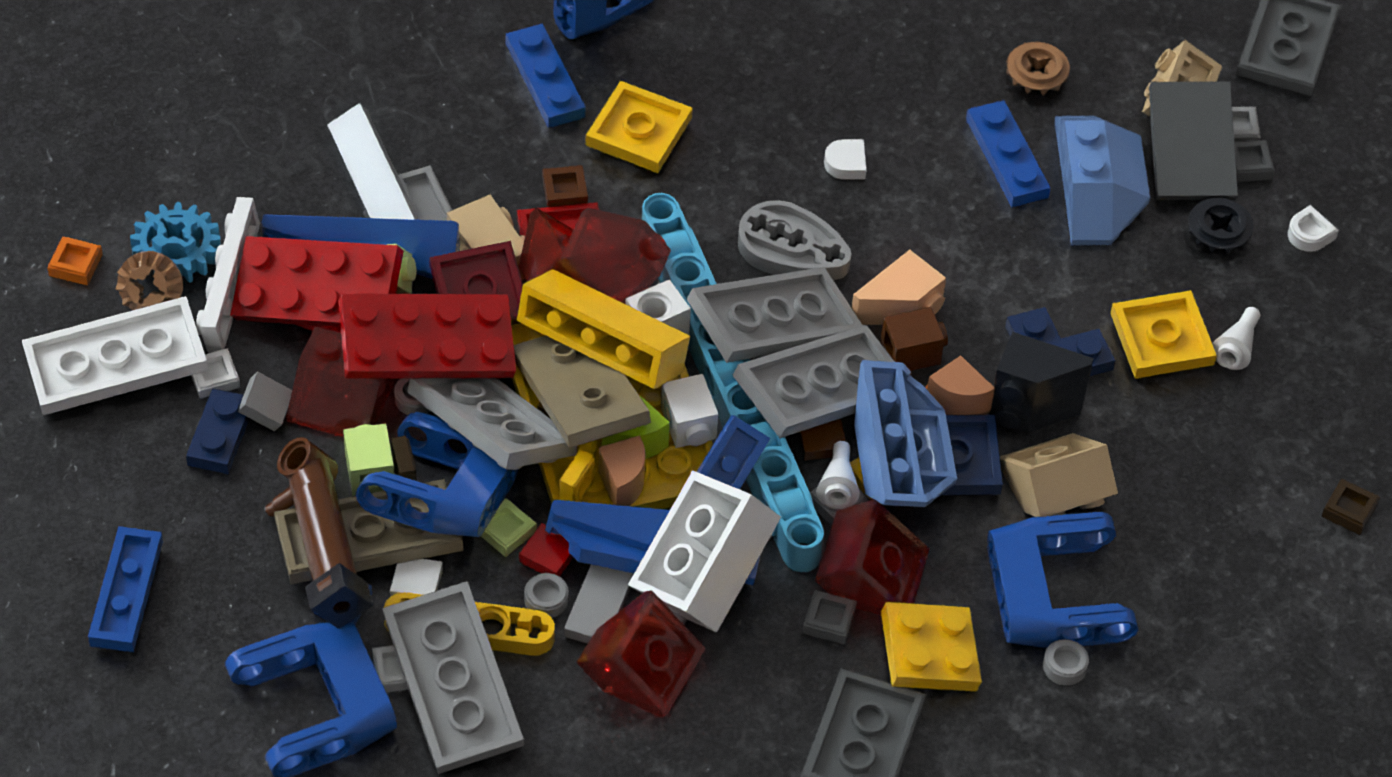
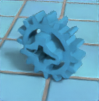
[130,202,221,282]

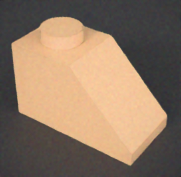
[852,250,946,325]

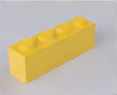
[517,269,690,389]

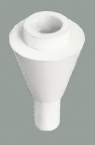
[1212,307,1261,370]
[816,441,860,509]

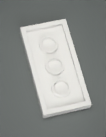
[22,296,209,415]

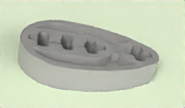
[738,200,851,280]

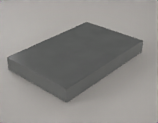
[1236,0,1341,96]
[1149,81,1238,200]
[801,668,926,777]

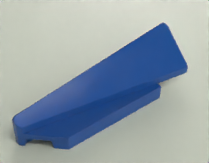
[261,214,460,286]
[545,500,760,585]

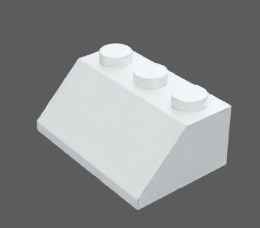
[628,471,781,633]

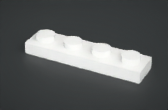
[196,197,260,352]

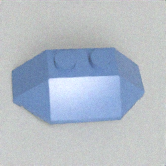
[1055,116,1150,245]
[854,360,957,507]

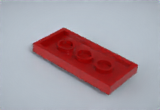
[230,236,404,328]
[338,294,516,379]

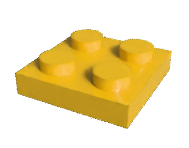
[586,81,692,173]
[1110,290,1217,379]
[881,602,982,691]

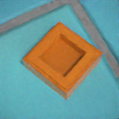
[47,236,103,286]

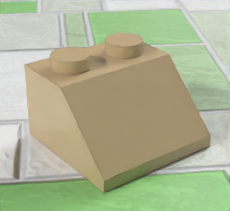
[1000,433,1118,517]

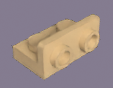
[1142,40,1222,116]

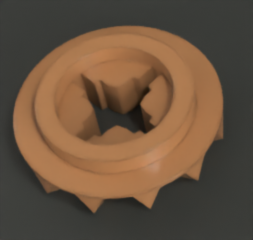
[1007,42,1070,96]
[115,251,183,310]

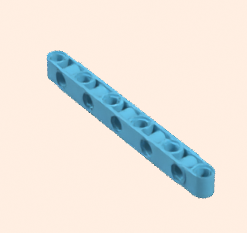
[641,193,824,573]

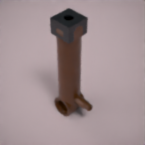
[265,437,373,629]

